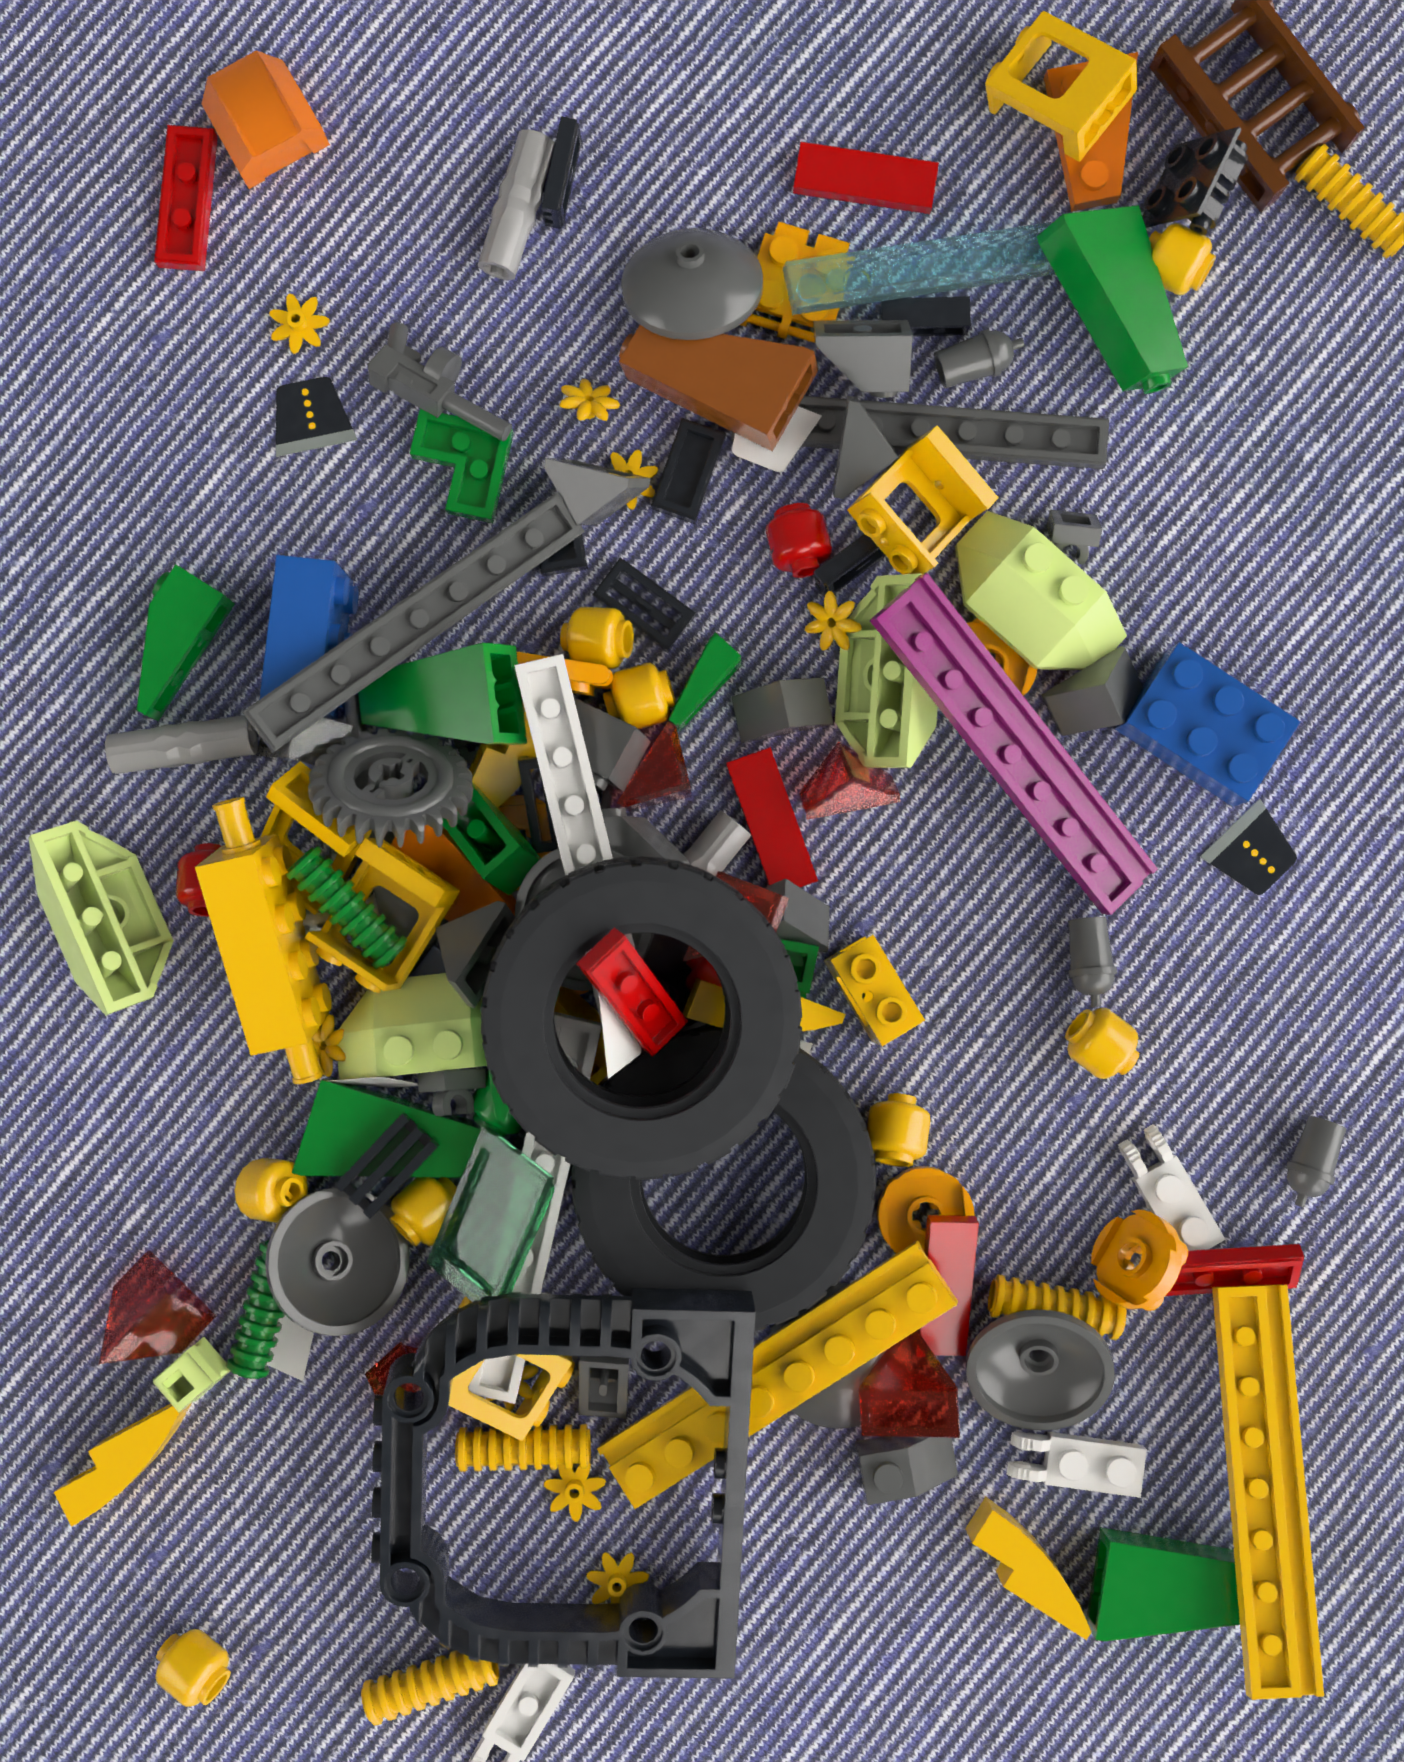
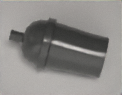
[934,329,1025,389]
[1068,917,1117,1007]
[1286,1116,1347,1208]

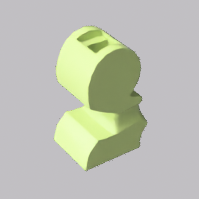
[153,1337,230,1413]

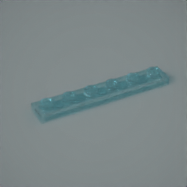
[783,222,1056,315]

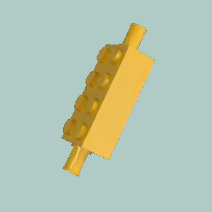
[195,797,332,1084]

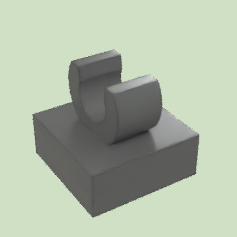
[1046,510,1102,565]
[418,1068,486,1116]

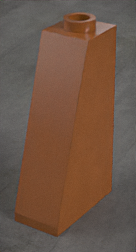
[619,325,819,452]

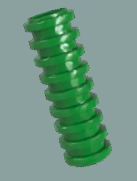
[286,846,408,969]
[226,1240,285,1379]

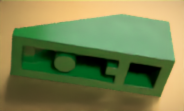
[137,564,235,721]

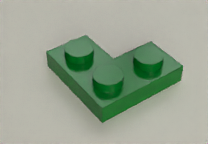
[410,408,514,524]

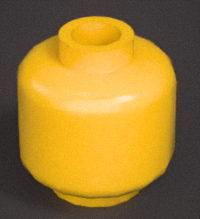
[1149,222,1216,296]
[560,607,634,669]
[603,663,676,729]
[1065,1008,1139,1079]
[867,1093,931,1167]
[234,1158,308,1223]
[389,1177,462,1247]
[155,1629,231,1707]

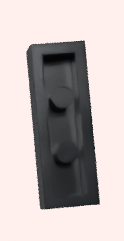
[879,296,971,337]

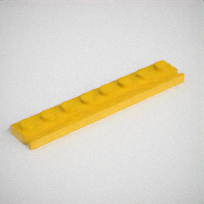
[597,1240,958,1509]
[1212,1284,1324,1700]

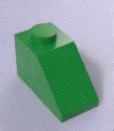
[442,782,541,895]

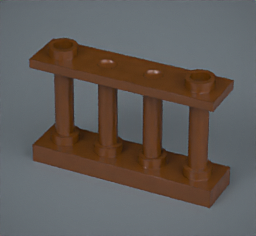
[1149,0,1365,213]

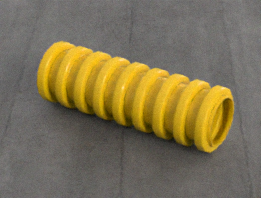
[1294,144,1404,259]
[988,1274,1127,1340]
[455,1424,591,1472]
[361,1650,499,1726]

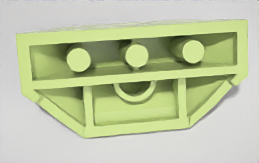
[955,511,1127,670]
[835,573,938,768]
[28,820,173,1016]
[337,973,487,1080]

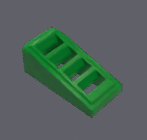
[669,632,741,732]

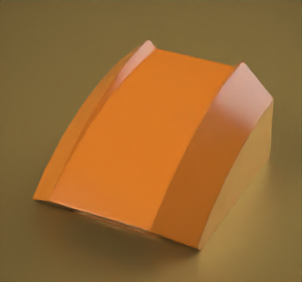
[201,50,330,189]

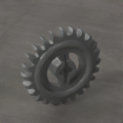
[308,728,473,848]

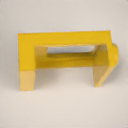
[985,11,1137,162]
[847,425,999,574]
[260,761,372,915]
[305,838,460,993]
[823,934,925,1046]
[420,1289,575,1441]

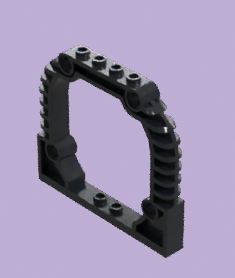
[371,1288,756,1679]

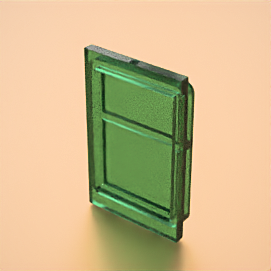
[426,1127,554,1302]

